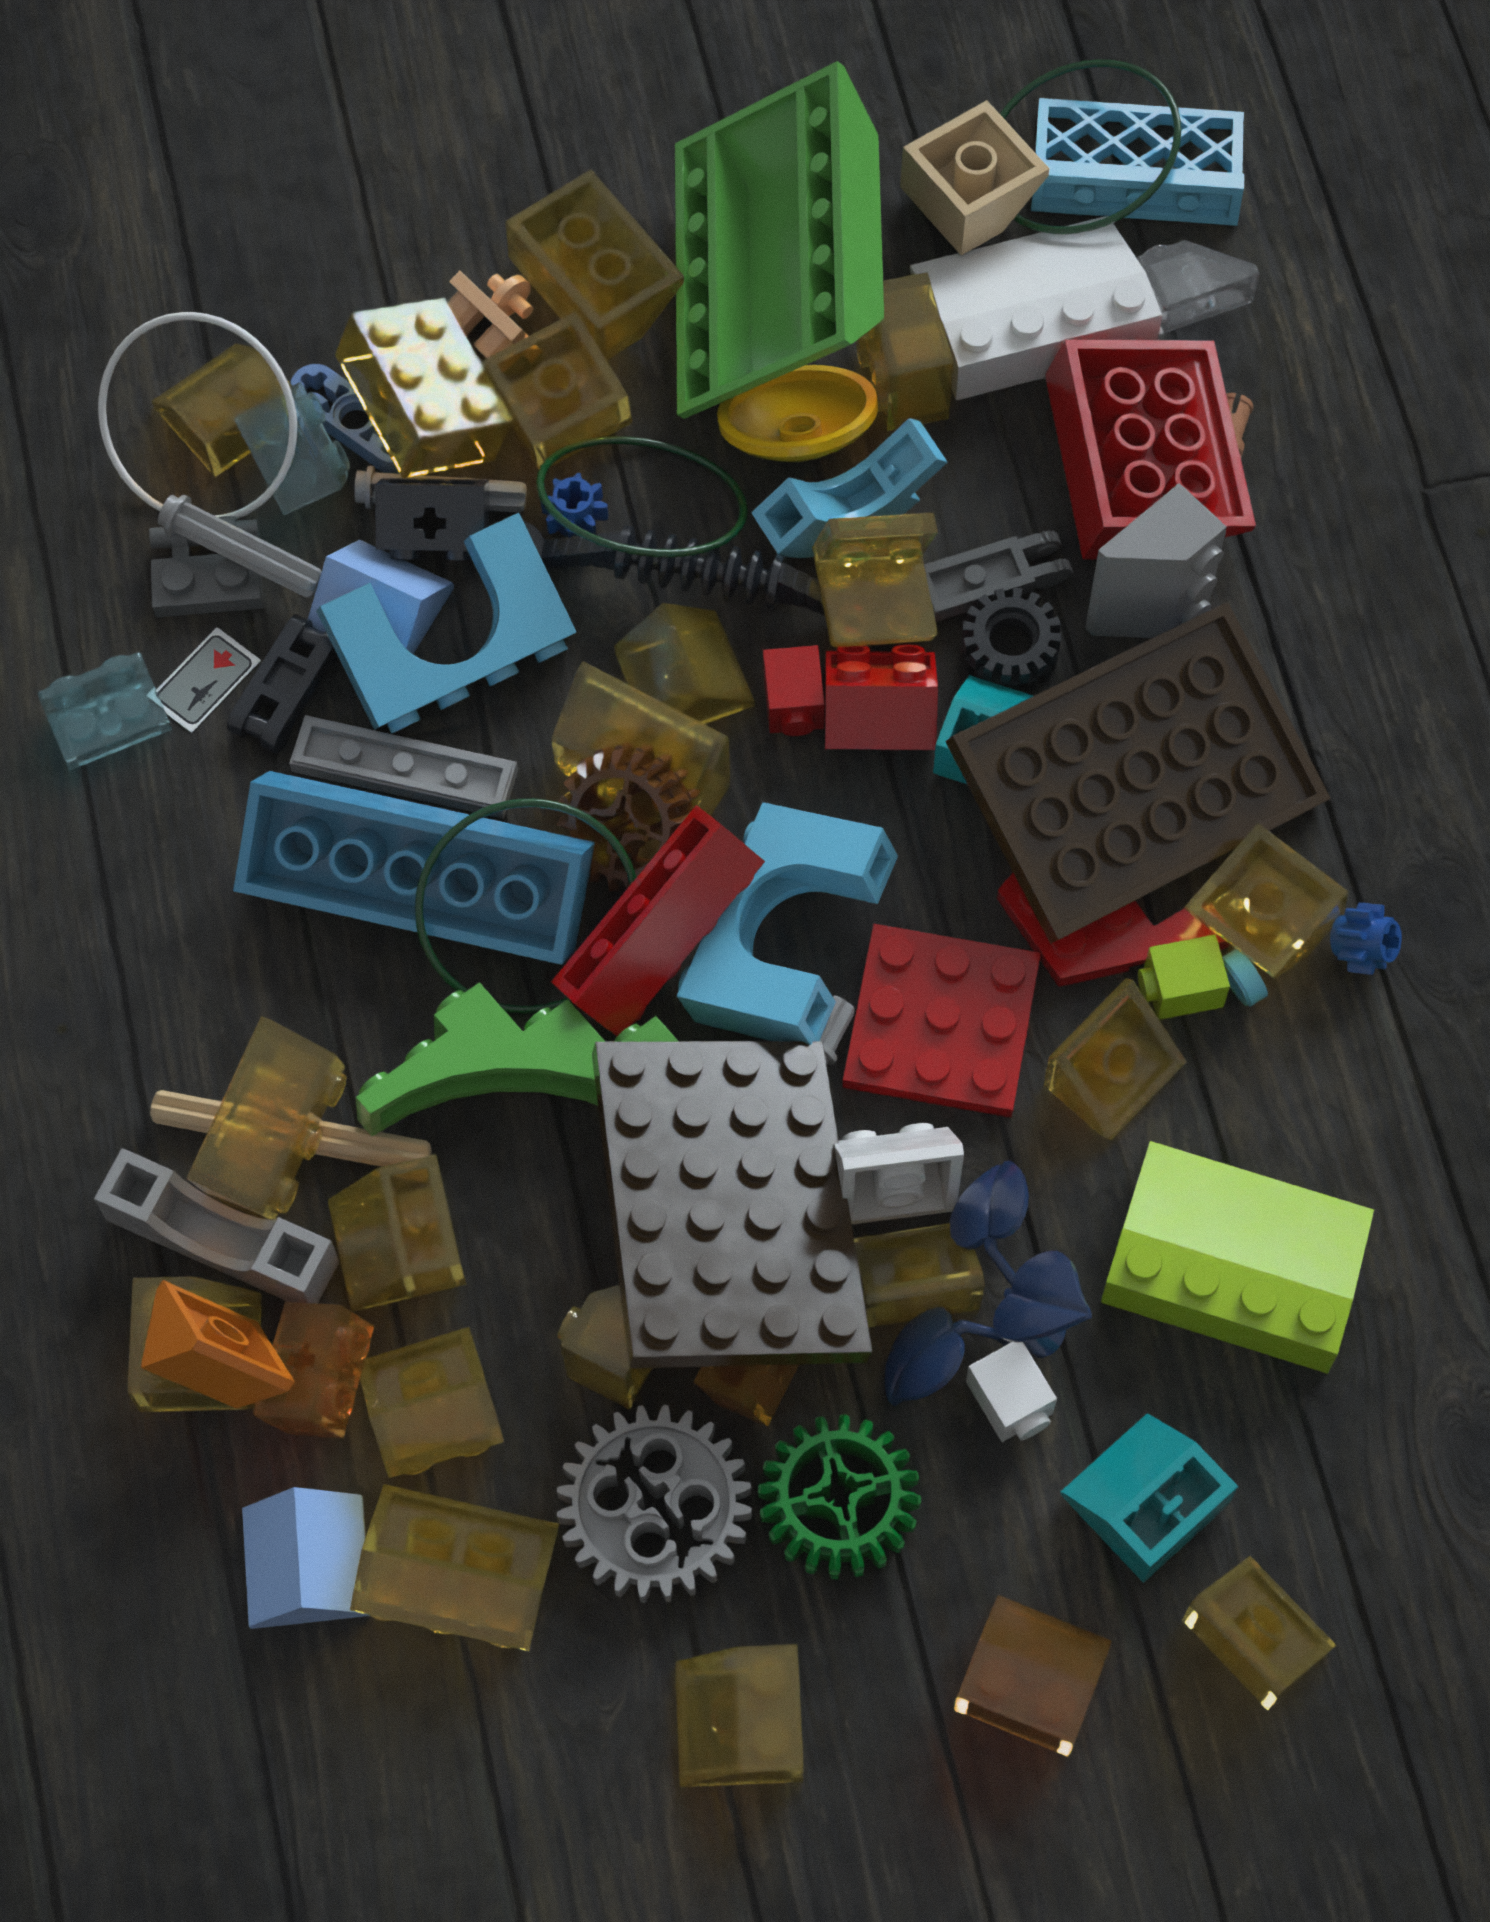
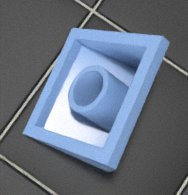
[308,540,454,654]
[242,1487,371,1629]

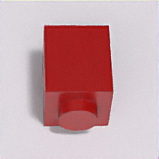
[763,645,825,736]

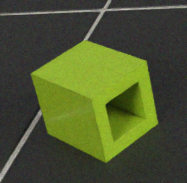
[1138,934,1230,1020]

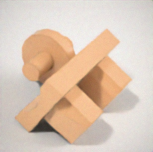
[440,270,539,368]

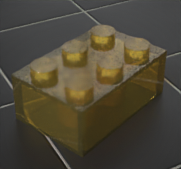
[335,298,513,478]

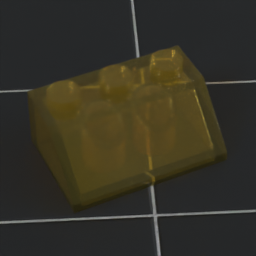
[505,170,684,364]
[551,661,730,816]
[187,1016,347,1220]
[350,1484,559,1651]

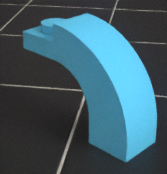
[752,418,947,558]

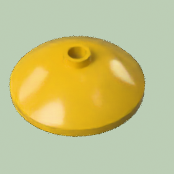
[717,365,878,462]

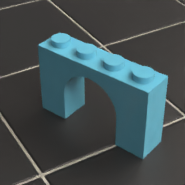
[316,513,576,734]
[677,802,898,1045]

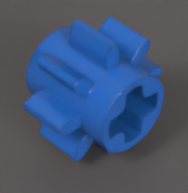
[541,473,609,538]
[1330,902,1402,975]

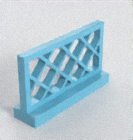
[1031,98,1244,226]

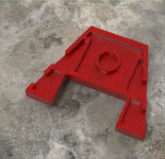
[997,873,1232,987]

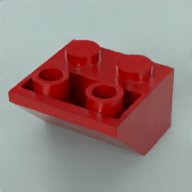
[825,644,938,750]

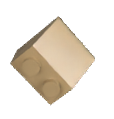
[900,100,1050,256]

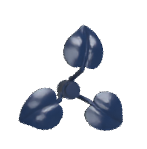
[885,1161,1092,1407]

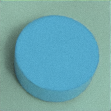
[1222,948,1268,1007]

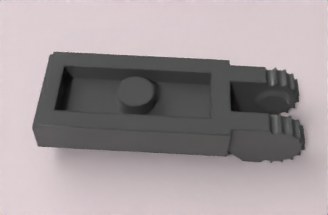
[914,530,1074,623]

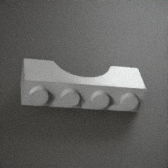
[94,1148,339,1313]

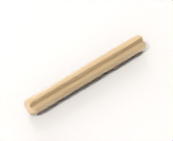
[150,1090,431,1174]

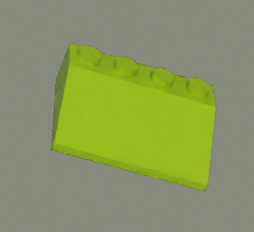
[1101,1141,1374,1374]

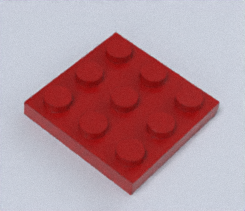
[843,924,1041,1118]

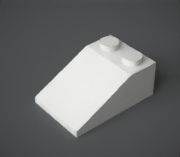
[834,1123,964,1224]

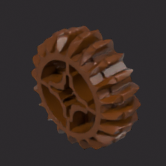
[556,742,707,892]

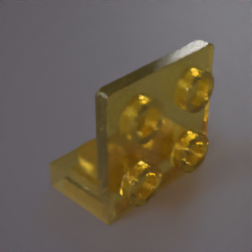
[812,513,938,647]

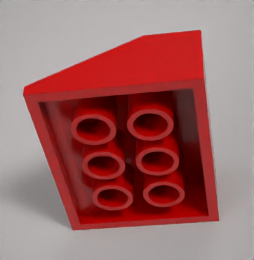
[1045,339,1256,560]

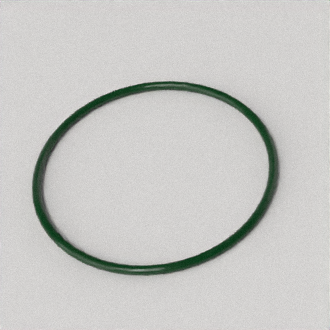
[1000,60,1182,234]
[536,436,748,557]
[415,798,637,1014]

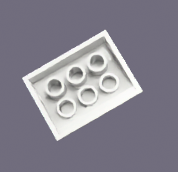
[910,216,1162,400]

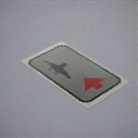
[148,627,261,733]

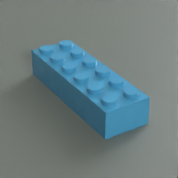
[233,771,595,965]

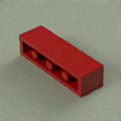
[551,805,765,1036]

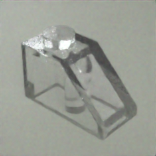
[1137,240,1260,335]

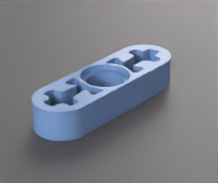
[290,364,421,474]

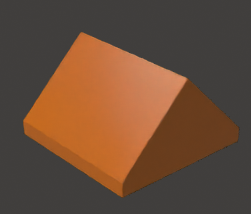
[141,1280,295,1409]

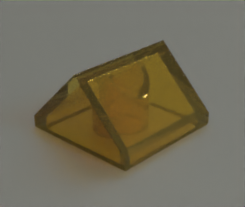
[614,603,755,742]
[1044,978,1187,1140]
[854,1223,985,1327]
[1182,1556,1336,1710]

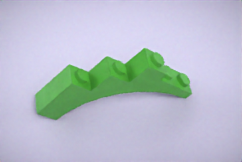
[356,982,679,1137]

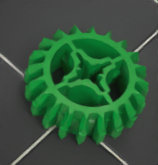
[758,1414,921,1579]

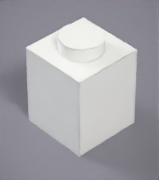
[966,1342,1057,1442]

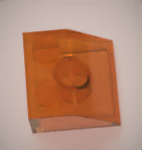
[954,1595,1112,1757]

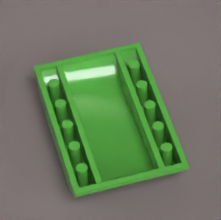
[675,61,884,419]

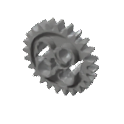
[557,1405,752,1603]

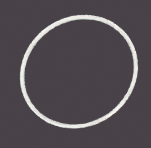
[98,312,297,519]

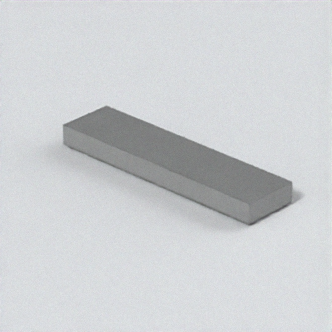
[289,715,518,819]

